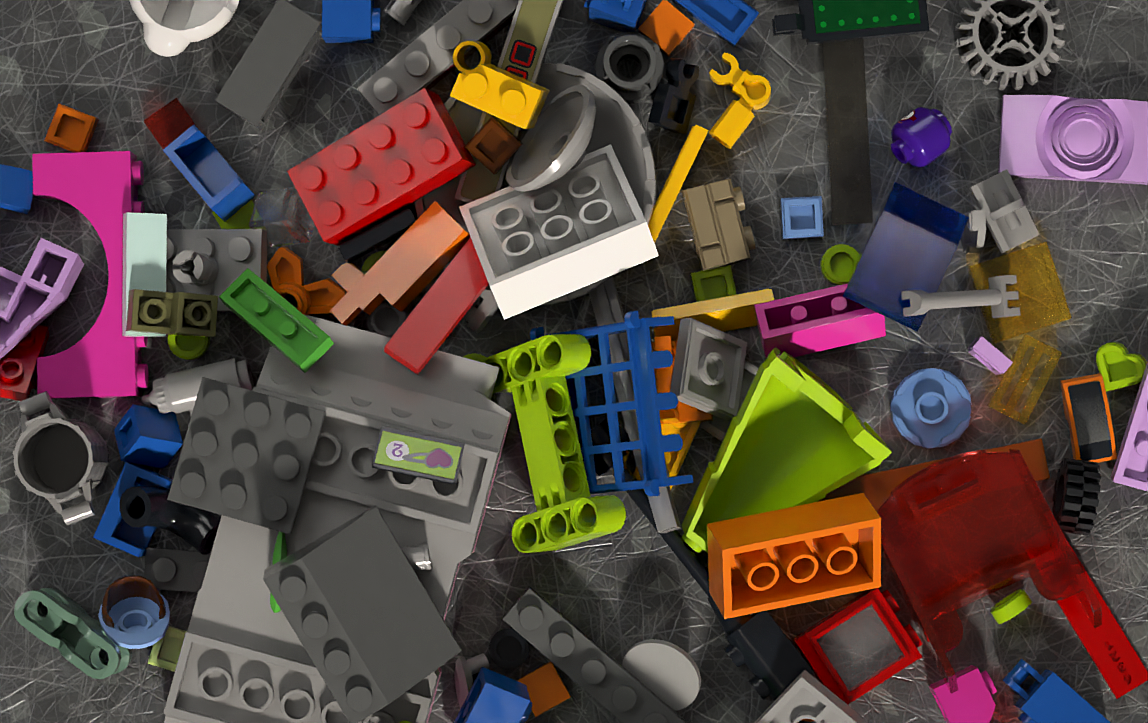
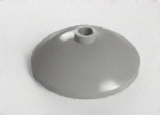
[506,85,596,192]

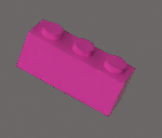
[754,277,886,358]

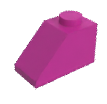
[928,665,997,723]

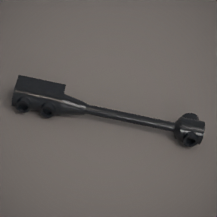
[579,419,815,701]

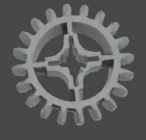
[955,0,1065,90]

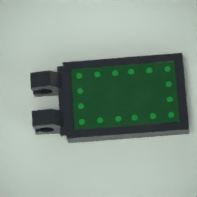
[771,0,930,45]

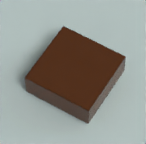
[464,116,523,175]

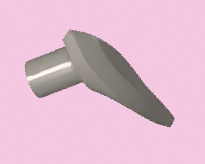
[454,653,489,709]

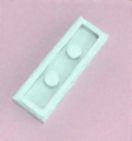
[122,212,167,337]

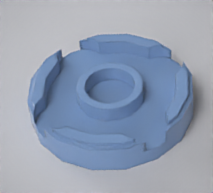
[890,368,972,449]

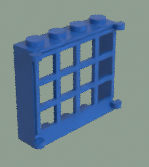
[530,311,693,497]

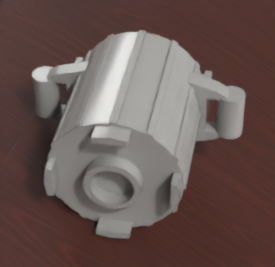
[13,391,109,526]

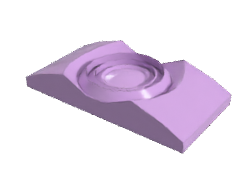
[998,95,1148,185]

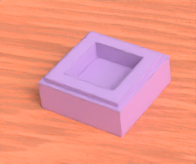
[967,336,1013,375]

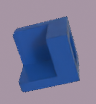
[114,404,183,468]

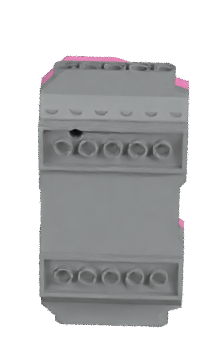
[163,315,511,723]

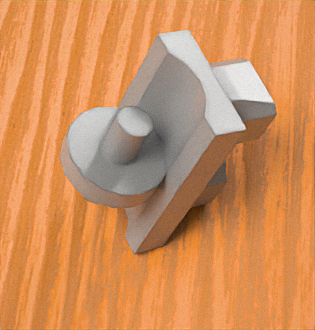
[969,169,1040,254]

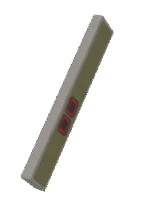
[455,0,563,203]

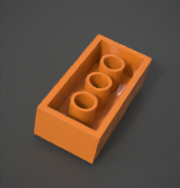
[707,493,881,619]

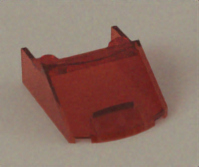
[877,449,1102,694]

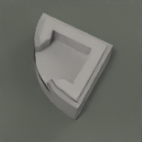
[959,209,986,255]

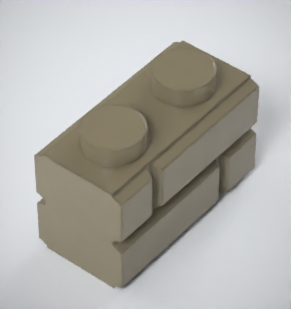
[682,179,756,271]

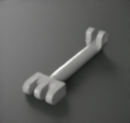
[901,275,1021,318]

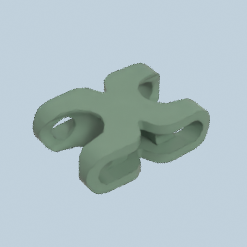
[14,587,132,679]

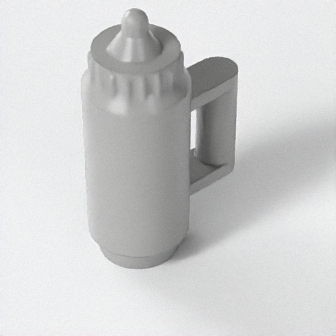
[141,358,254,415]

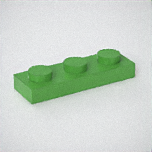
[219,268,334,373]

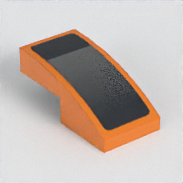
[1061,373,1117,463]

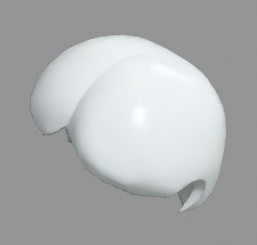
[129,0,239,57]

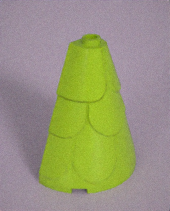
[681,348,892,553]

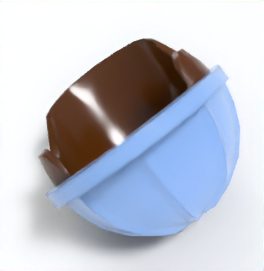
[98,575,170,649]

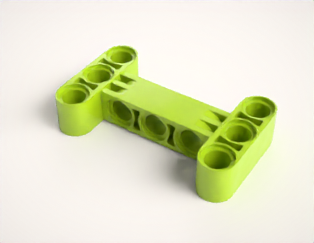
[483,334,626,553]

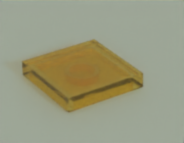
[967,242,1072,344]

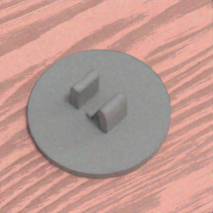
[622,639,701,711]

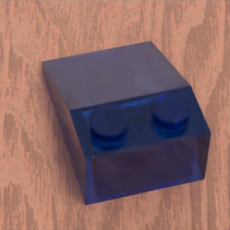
[843,182,969,332]

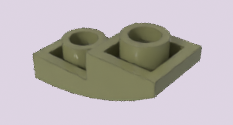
[126,289,218,337]

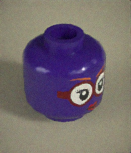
[891,107,952,168]

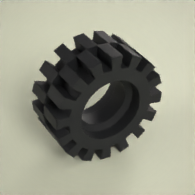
[1052,458,1101,536]

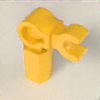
[709,52,771,149]

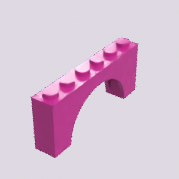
[32,151,149,399]

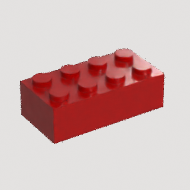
[287,88,476,246]

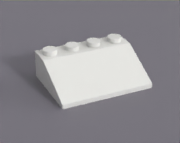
[459,144,659,320]

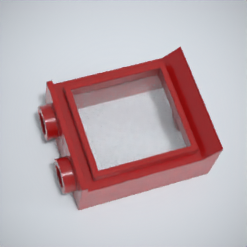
[792,588,923,705]

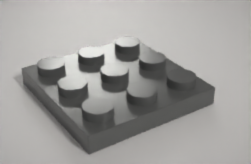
[167,377,326,534]

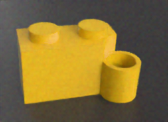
[450,41,550,129]

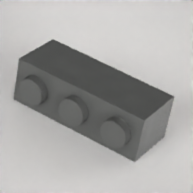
[215,0,322,130]

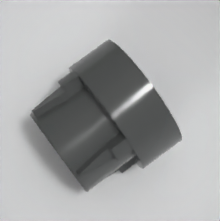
[595,32,664,104]

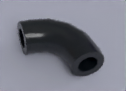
[120,486,221,555]

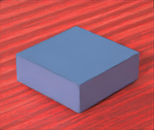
[780,196,824,240]

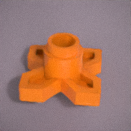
[267,246,347,316]

